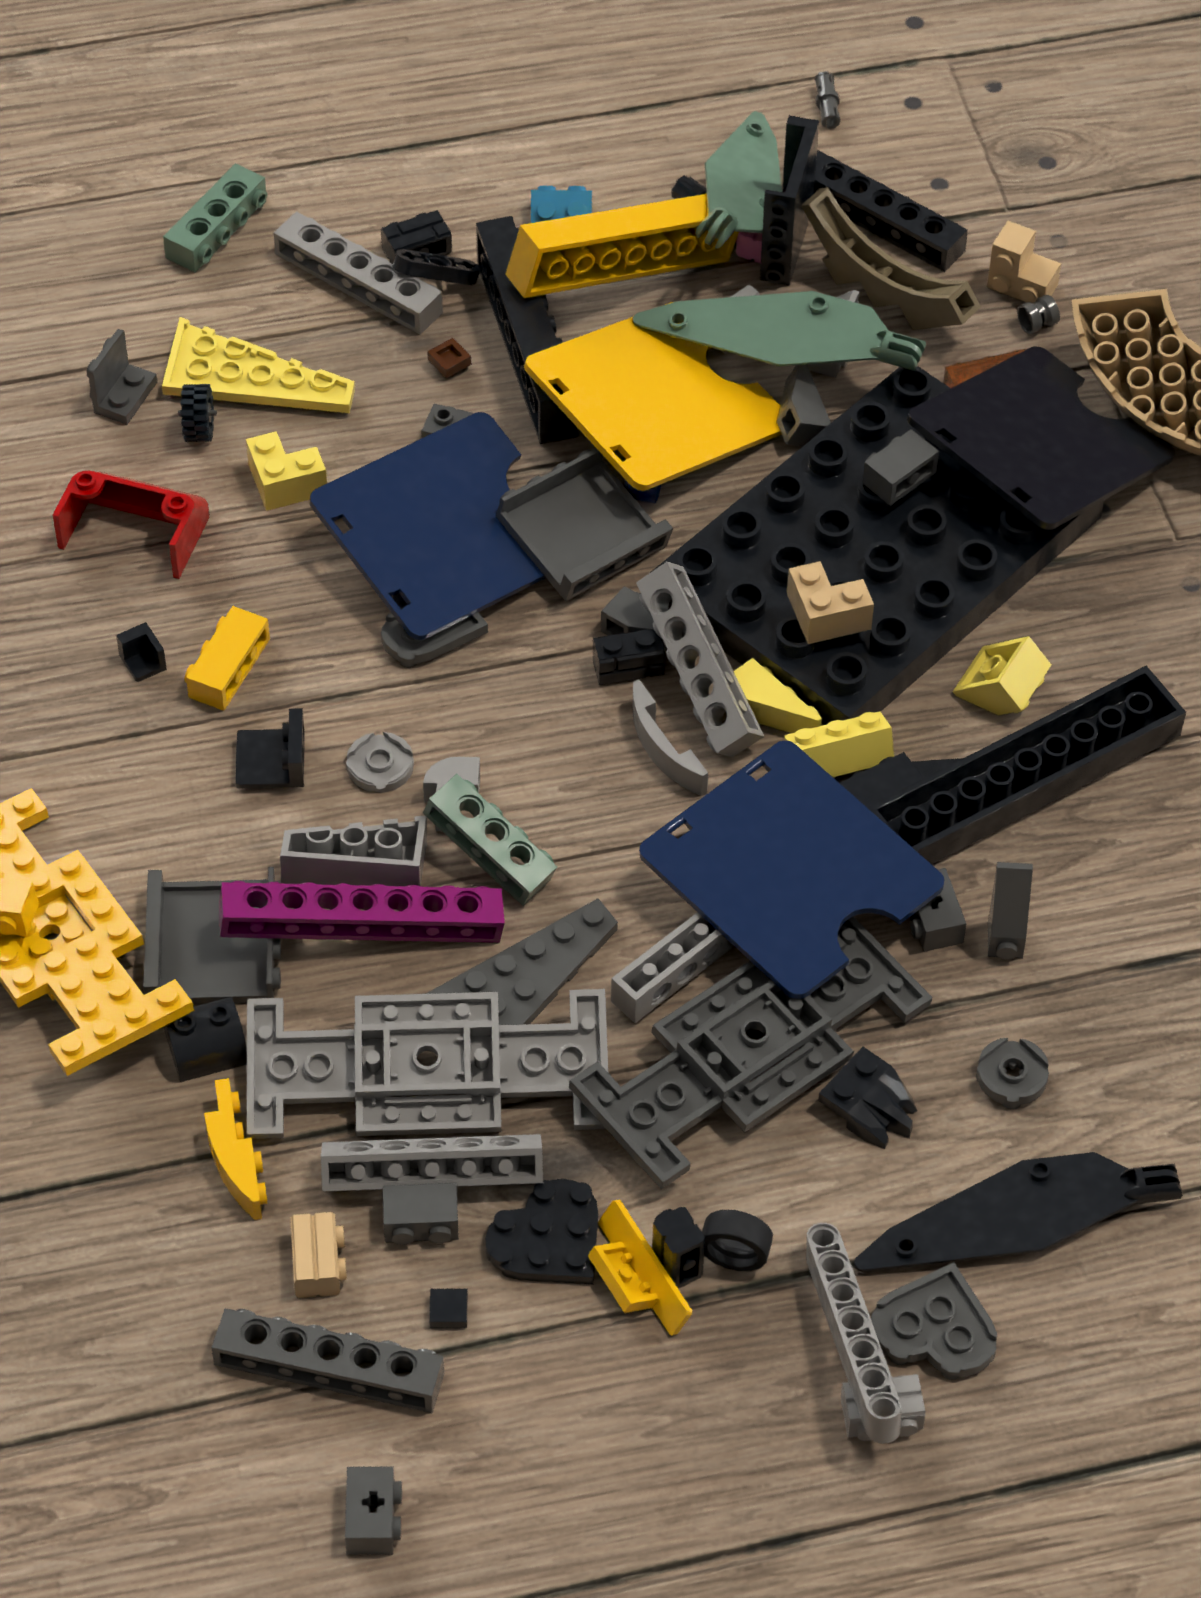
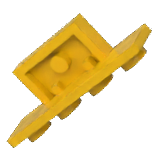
[588,1200,692,1335]

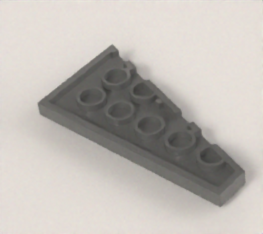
[426,898,618,1025]

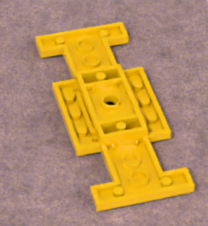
[0,788,194,1076]

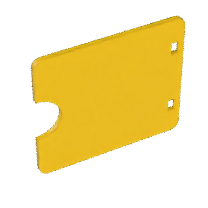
[524,302,782,491]

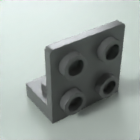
[87,329,157,425]

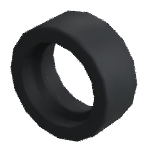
[702,1210,773,1271]

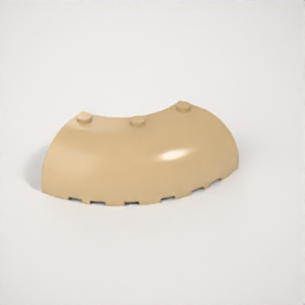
[1072,289,1201,456]

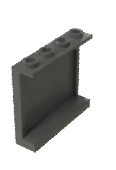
[496,448,673,601]
[143,867,282,1005]

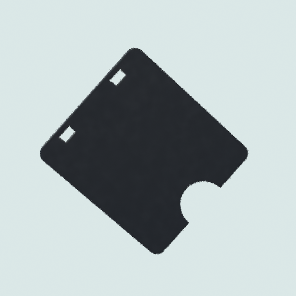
[907,346,1176,530]

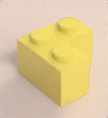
[246,431,327,511]

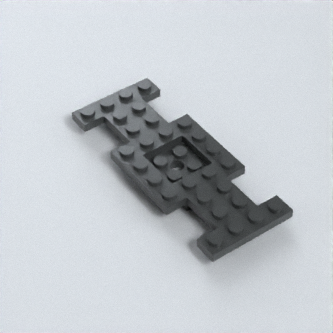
[569,916,933,1190]

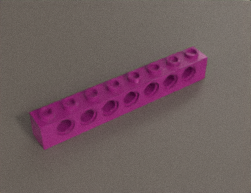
[219,881,505,943]

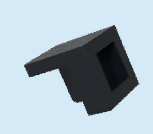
[116,622,167,682]

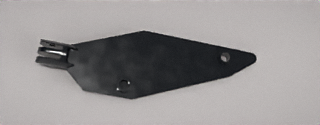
[854,1152,1183,1272]

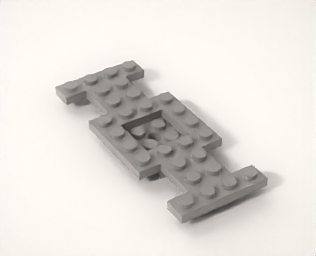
[247,989,608,1139]

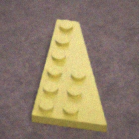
[162,317,355,413]

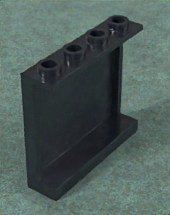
[760,115,819,286]

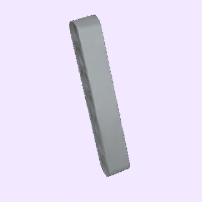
[806,1223,901,1444]

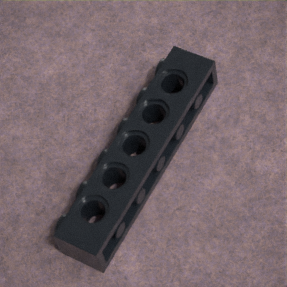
[814,150,968,272]

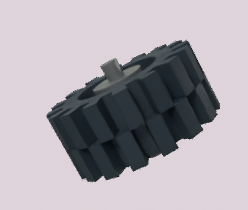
[178,384,217,442]

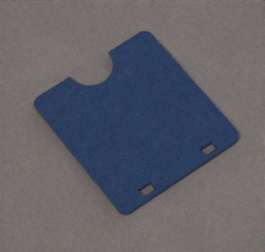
[309,412,546,640]
[639,741,945,999]

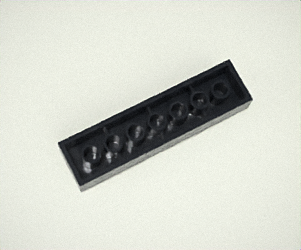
[476,216,577,445]

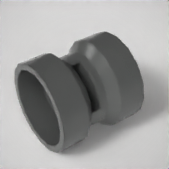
[1017,295,1060,334]

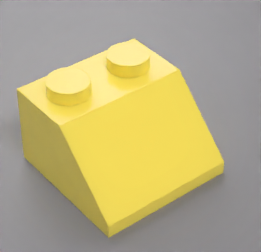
[952,636,1051,715]

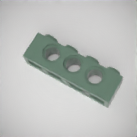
[163,163,267,272]
[423,773,558,906]

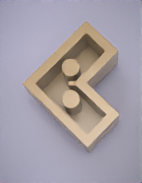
[987,221,1061,303]
[787,561,874,644]

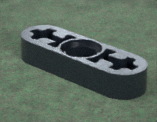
[393,249,481,285]

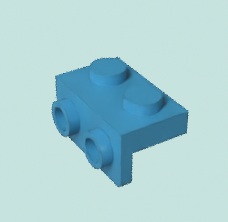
[531,185,592,223]

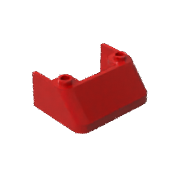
[53,471,210,579]

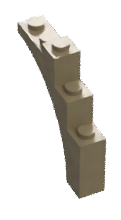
[801,187,981,330]

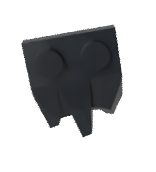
[818,1046,917,1149]

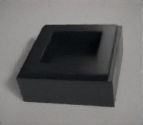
[429,1289,468,1328]

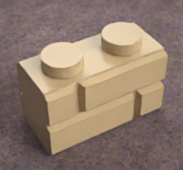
[291,1212,347,1298]

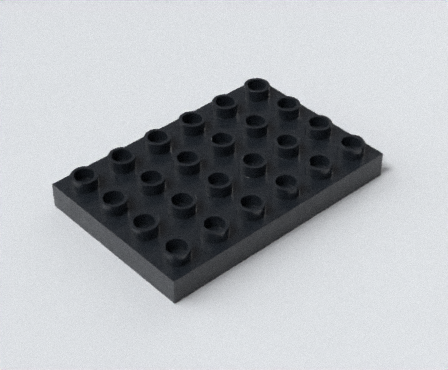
[650,366,1104,725]

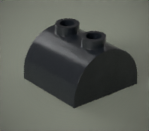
[163,997,247,1082]

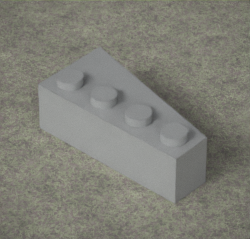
[280,815,427,887]

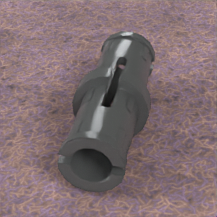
[815,71,841,129]

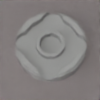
[346,732,414,793]

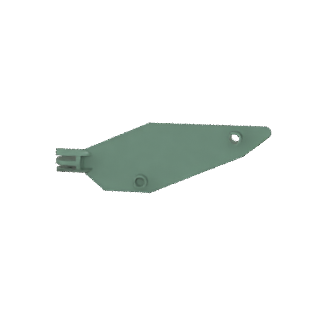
[695,111,782,249]
[633,291,926,371]

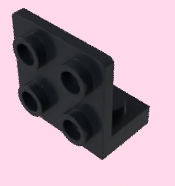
[235,708,305,789]

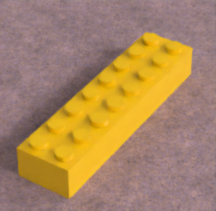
[505,194,739,298]

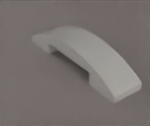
[632,679,708,796]

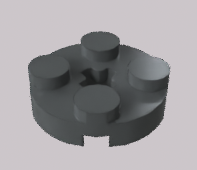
[976,1038,1049,1109]

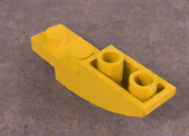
[204,1078,268,1220]

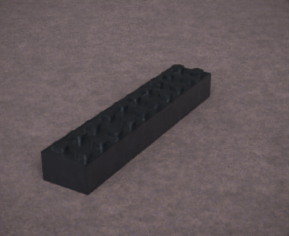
[867,665,1186,864]

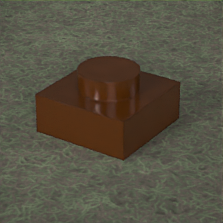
[427,338,471,378]

